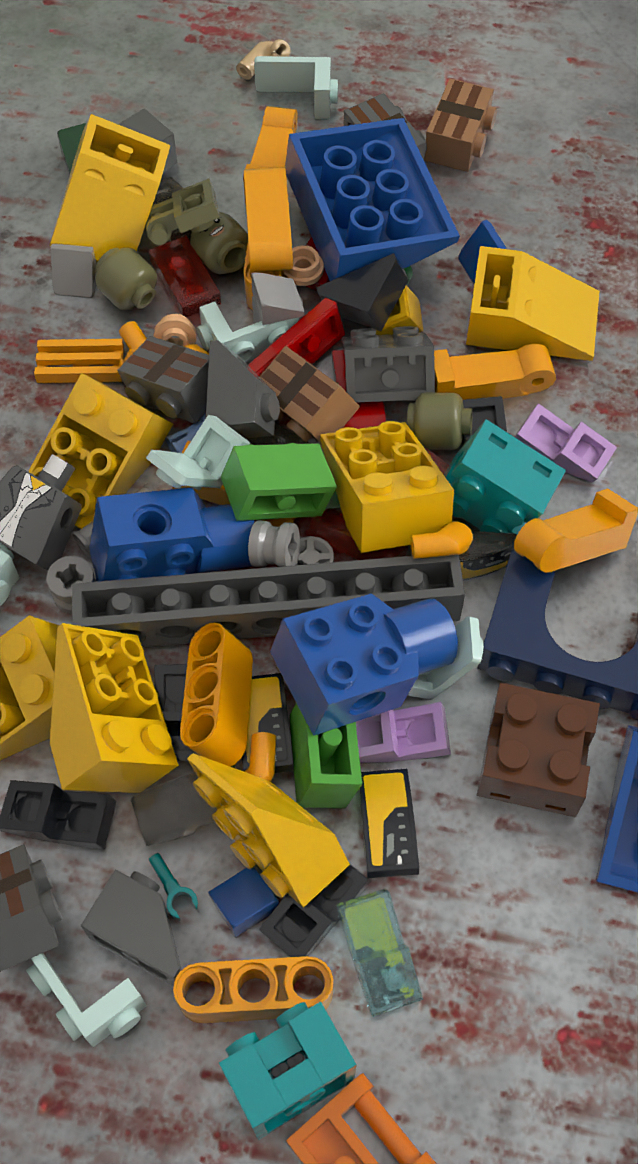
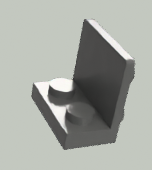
[341,326,435,403]

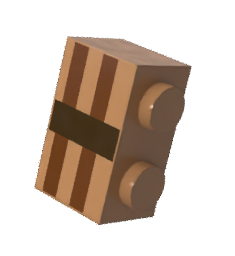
[424,78,498,172]
[260,346,360,444]

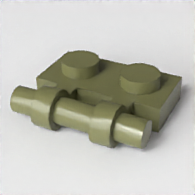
[146,178,220,245]

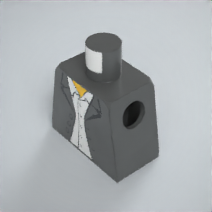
[0,454,81,570]

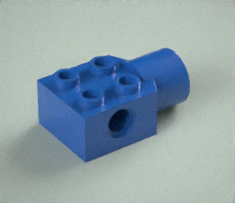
[89,487,254,582]
[270,593,458,736]

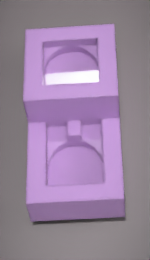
[514,403,617,482]
[356,702,451,763]

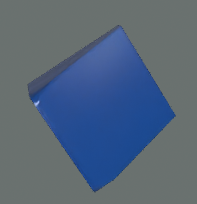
[458,220,507,283]
[208,867,279,938]

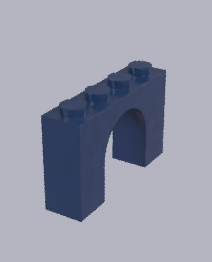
[477,551,638,721]

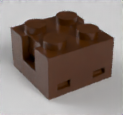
[476,683,600,818]

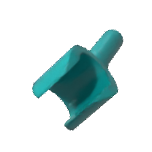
[149,853,198,921]

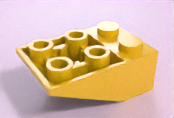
[49,114,171,262]
[466,246,600,361]
[28,373,173,529]
[320,421,454,553]
[0,615,59,760]
[50,623,179,793]
[187,753,350,908]

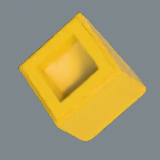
[372,285,423,335]

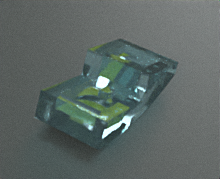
[336,888,424,1017]

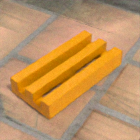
[34,338,124,383]

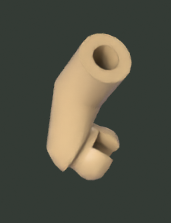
[236,39,291,80]

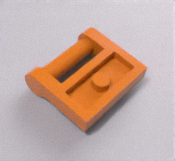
[286,1073,437,1164]

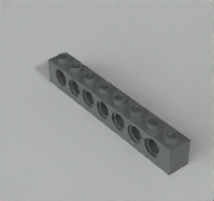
[72,555,465,647]

